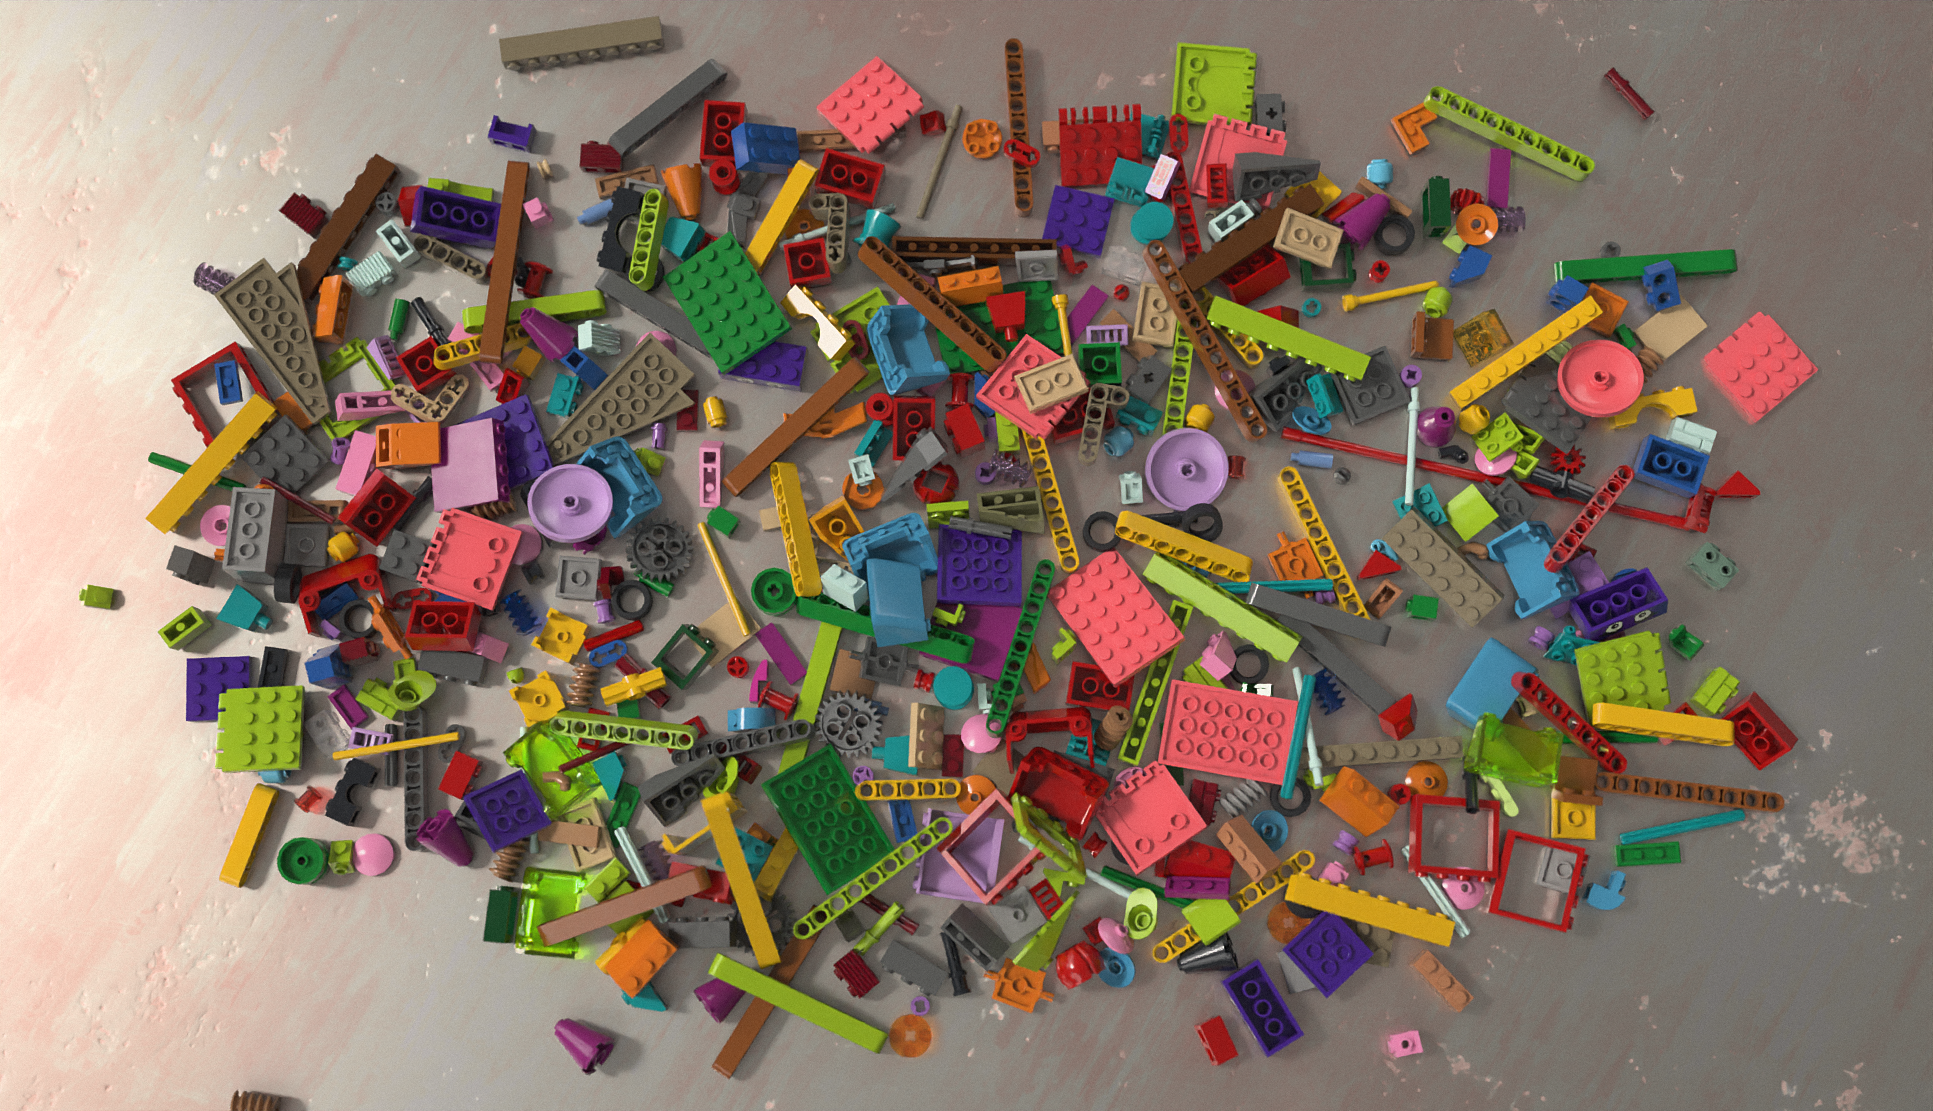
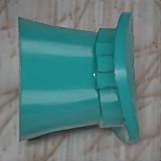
[1130,202,1174,245]
[852,209,901,249]
[933,666,974,710]

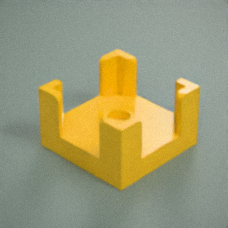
[531,607,592,665]
[509,670,570,729]

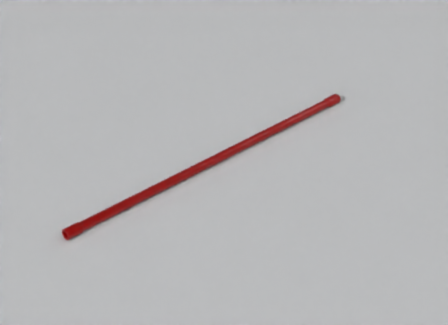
[1281,426,1690,531]

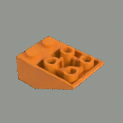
[376,422,441,470]

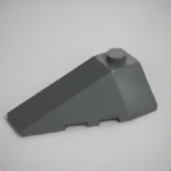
[1232,152,1321,201]
[1248,357,1323,431]
[881,427,948,502]
[638,753,725,827]

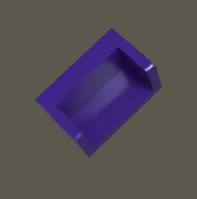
[487,115,537,153]

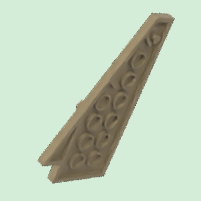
[214,258,332,425]
[546,333,696,466]

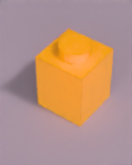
[512,346,546,381]

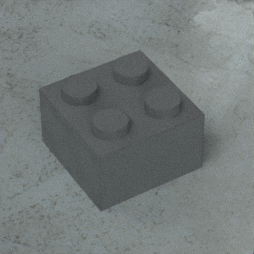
[379,530,437,584]

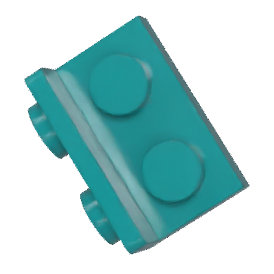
[546,373,584,419]
[1306,373,1344,419]
[1115,396,1163,435]
[854,420,893,468]

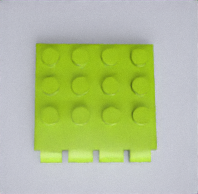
[1171,42,1257,126]
[810,286,889,394]
[1574,630,1671,727]
[215,685,305,773]

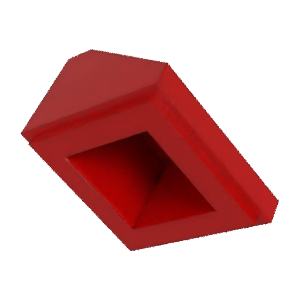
[920,110,946,135]

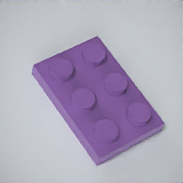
[1550,551,1609,619]

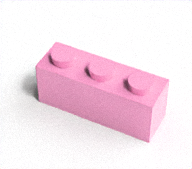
[335,430,378,496]

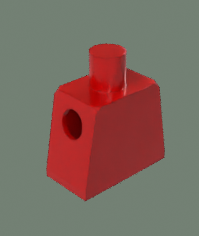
[986,291,1025,342]

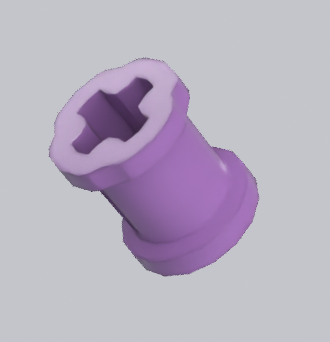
[330,437,350,465]
[593,599,616,624]

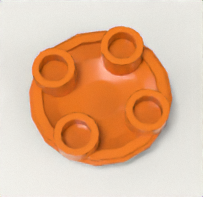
[962,119,1003,159]

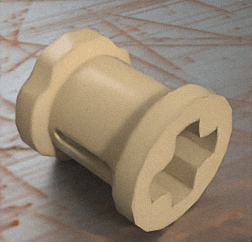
[1516,696,1539,718]

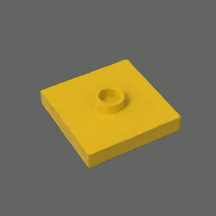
[1284,171,1342,219]
[1551,797,1596,840]

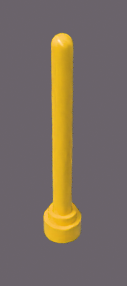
[1342,281,1439,312]
[1052,294,1072,356]

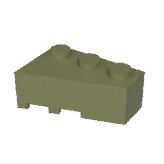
[977,486,1045,534]

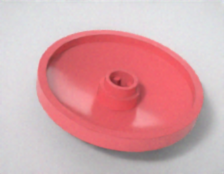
[1557,340,1644,418]

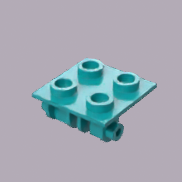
[1129,112,1169,159]
[1104,157,1155,207]
[1392,483,1448,527]
[1544,625,1601,665]
[1065,718,1111,766]
[715,827,773,883]

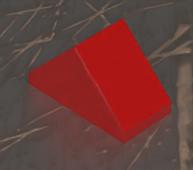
[398,185,422,227]
[1257,305,1299,328]
[496,367,531,404]
[1712,470,1760,499]
[1357,550,1402,581]

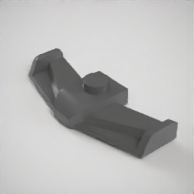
[727,171,770,248]
[905,255,979,276]

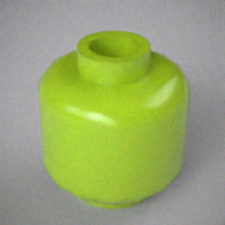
[1422,287,1453,318]

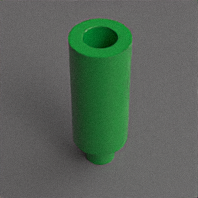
[388,299,410,341]
[634,572,675,598]

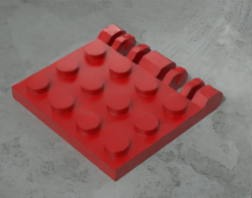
[1058,104,1142,186]

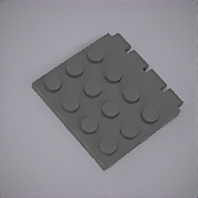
[1501,354,1592,454]

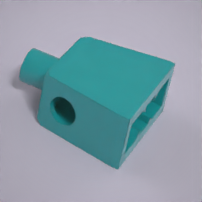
[661,217,706,263]
[216,584,273,632]
[872,735,918,776]

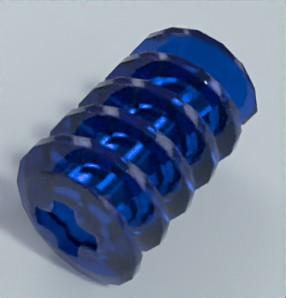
[500,589,542,636]
[1312,668,1347,716]

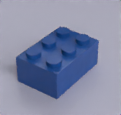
[731,122,800,175]
[1633,434,1710,499]

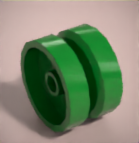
[751,568,797,617]
[277,837,330,885]

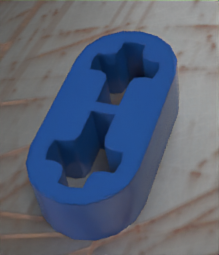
[589,640,629,668]

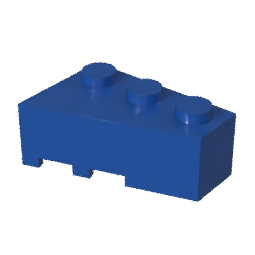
[305,644,353,689]

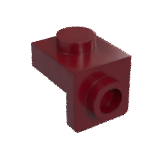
[597,566,625,599]

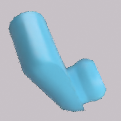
[1371,539,1400,562]

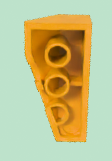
[809,495,865,561]

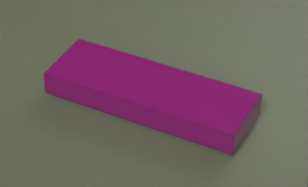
[1486,148,1511,210]
[1067,284,1109,346]
[755,622,807,685]
[1164,876,1231,900]

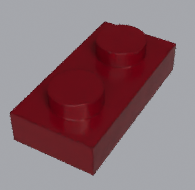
[676,390,699,432]
[942,734,964,778]

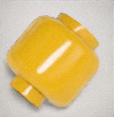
[1184,404,1215,433]
[1459,404,1490,435]
[327,531,360,562]

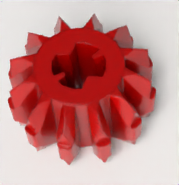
[1450,188,1485,215]
[1550,444,1586,477]

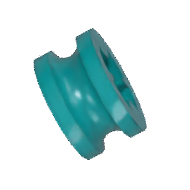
[337,257,358,272]
[1302,298,1321,318]

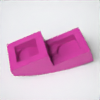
[749,659,769,703]

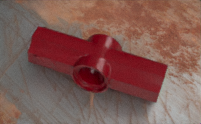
[614,653,672,710]

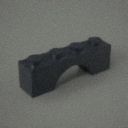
[597,186,645,274]

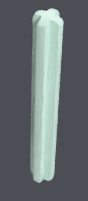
[614,826,671,924]
[1401,845,1471,938]

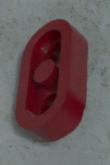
[842,320,870,360]

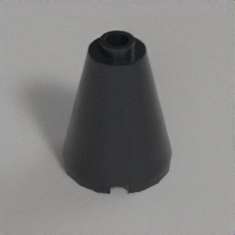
[1177,932,1239,974]

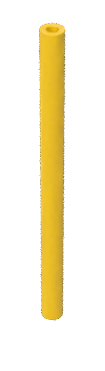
[697,522,751,637]
[333,732,460,761]

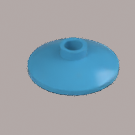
[1292,406,1332,435]
[1251,810,1288,852]
[1098,947,1136,988]

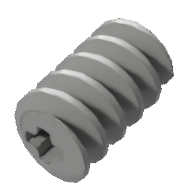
[1219,779,1268,819]

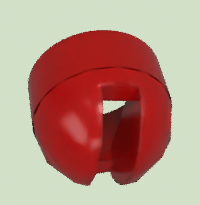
[1113,284,1130,302]

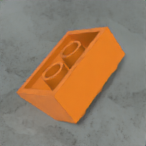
[937,265,1003,307]
[312,275,354,345]
[1319,766,1400,837]
[604,919,680,998]

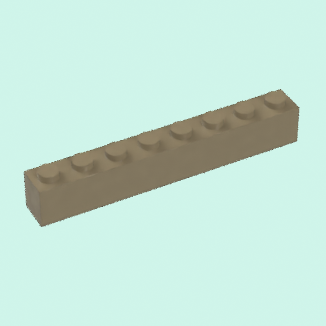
[499,16,665,70]
[1298,736,1464,770]

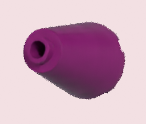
[1334,193,1391,250]
[520,307,578,362]
[1417,407,1456,448]
[416,809,473,867]
[693,978,746,1024]
[554,1018,615,1075]

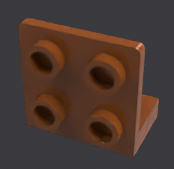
[1411,311,1454,360]
[1551,755,1603,806]

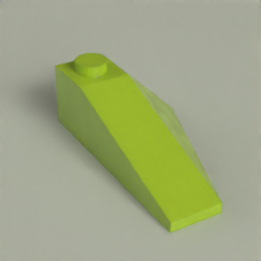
[1012,890,1080,972]

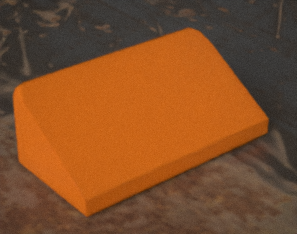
[273,392,313,433]

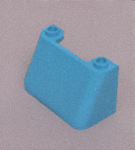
[867,304,950,395]
[576,436,663,539]
[842,513,938,602]
[1486,521,1580,619]
[866,558,931,647]
[1446,637,1540,741]

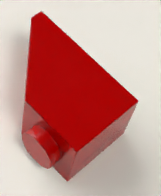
[1378,693,1418,741]

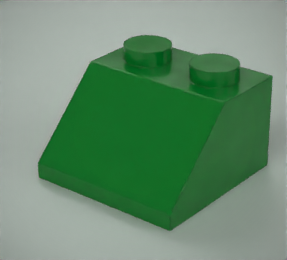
[1078,342,1122,385]

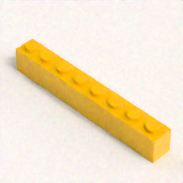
[1449,296,1603,411]
[145,392,278,534]
[1285,872,1455,947]

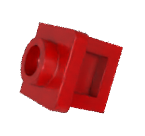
[1058,244,1088,275]

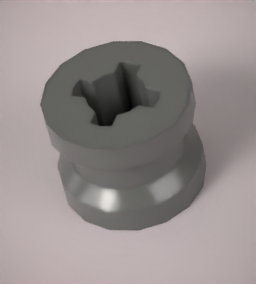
[376,192,400,217]

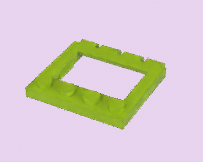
[319,336,395,440]
[1011,792,1087,882]

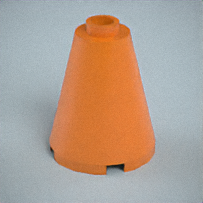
[661,163,702,221]

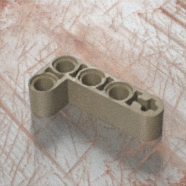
[809,193,851,274]
[414,234,490,284]
[1078,383,1129,466]

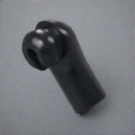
[515,256,530,287]
[1437,445,1469,464]

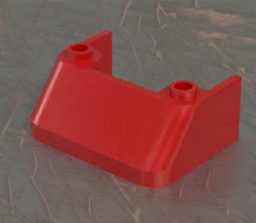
[299,554,397,637]
[1006,707,1095,774]

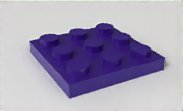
[1042,185,1115,258]
[186,656,252,722]
[463,769,552,854]
[1281,911,1373,998]

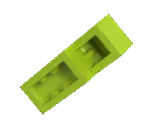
[427,178,494,202]

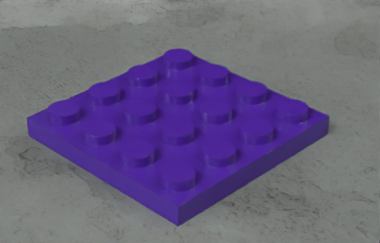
[453,394,555,490]
[937,524,1022,606]

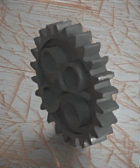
[625,517,694,583]
[814,689,883,758]
[727,890,797,956]

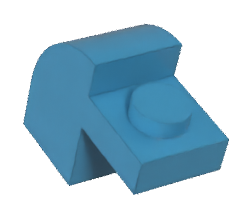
[728,708,776,732]
[1580,871,1626,910]

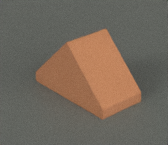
[1364,578,1403,619]

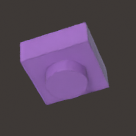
[983,417,998,442]
[319,619,346,641]

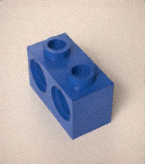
[1642,260,1681,311]
[1547,275,1589,313]

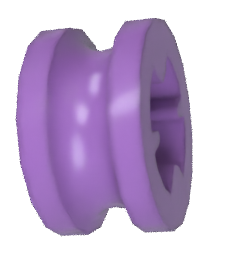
[911,996,930,1016]

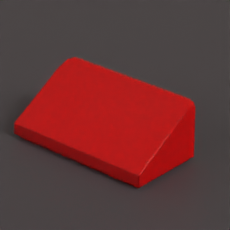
[1321,192,1365,225]

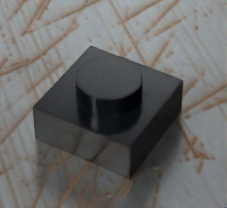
[1267,355,1290,377]

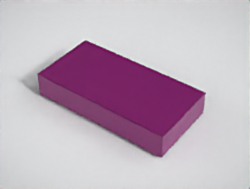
[327,684,370,730]

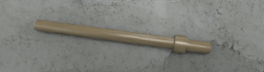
[916,105,963,220]

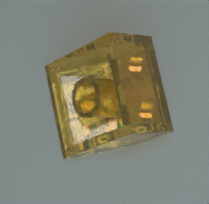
[1453,309,1514,367]

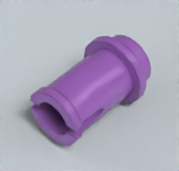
[651,423,668,449]

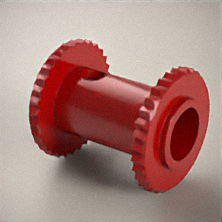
[709,159,740,196]
[517,261,553,299]
[945,373,975,410]
[866,392,894,426]
[758,681,799,720]
[1353,839,1394,876]

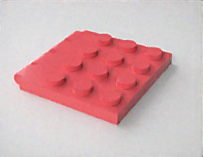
[816,56,924,154]
[1189,114,1287,212]
[1703,311,1818,423]
[976,334,1090,439]
[416,508,523,611]
[1095,760,1208,876]

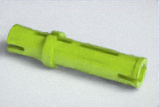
[854,901,905,956]

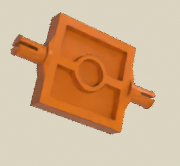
[1267,531,1323,599]
[368,595,413,660]
[983,957,1055,1013]

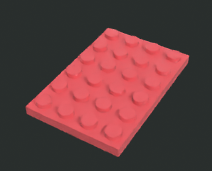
[1047,547,1185,688]
[1157,679,1298,785]

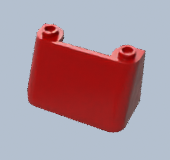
[1008,747,1109,840]

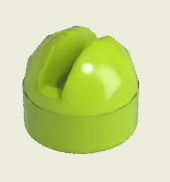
[506,667,524,684]

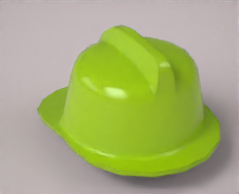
[388,670,436,711]
[703,756,739,798]
[1124,888,1158,940]

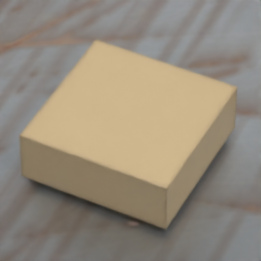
[759,506,781,531]

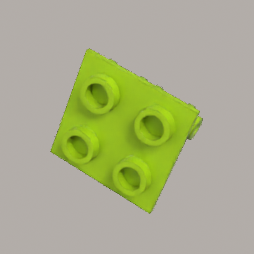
[1471,412,1524,462]

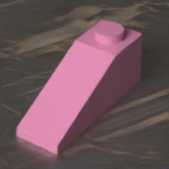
[335,391,405,421]
[699,440,724,508]

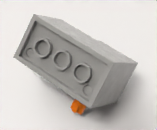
[214,484,288,584]

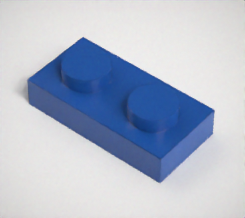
[214,360,243,405]
[314,581,359,620]
[887,800,917,843]

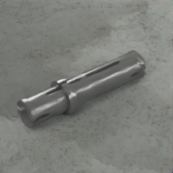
[948,516,1012,540]

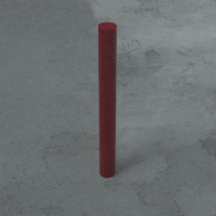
[259,476,336,525]
[558,742,630,774]

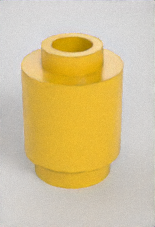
[703,396,728,428]

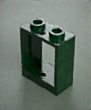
[1421,176,1451,238]
[1299,243,1357,291]
[651,624,719,690]
[483,886,520,944]

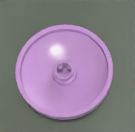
[1145,428,1229,511]
[528,464,613,543]

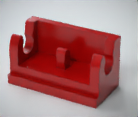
[1683,483,1716,534]
[1194,1015,1239,1066]

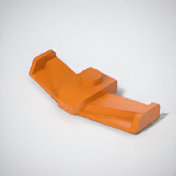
[783,402,867,439]
[1006,642,1051,694]

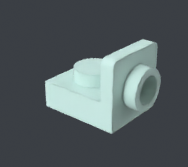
[848,454,875,486]
[1119,471,1143,504]
[977,683,1000,714]

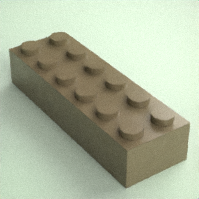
[1382,506,1505,628]

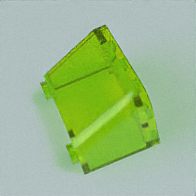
[1463,713,1564,788]
[503,719,602,820]
[514,867,588,959]

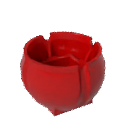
[912,460,959,504]
[1055,940,1106,990]

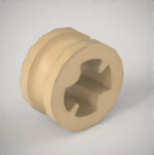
[536,159,553,179]

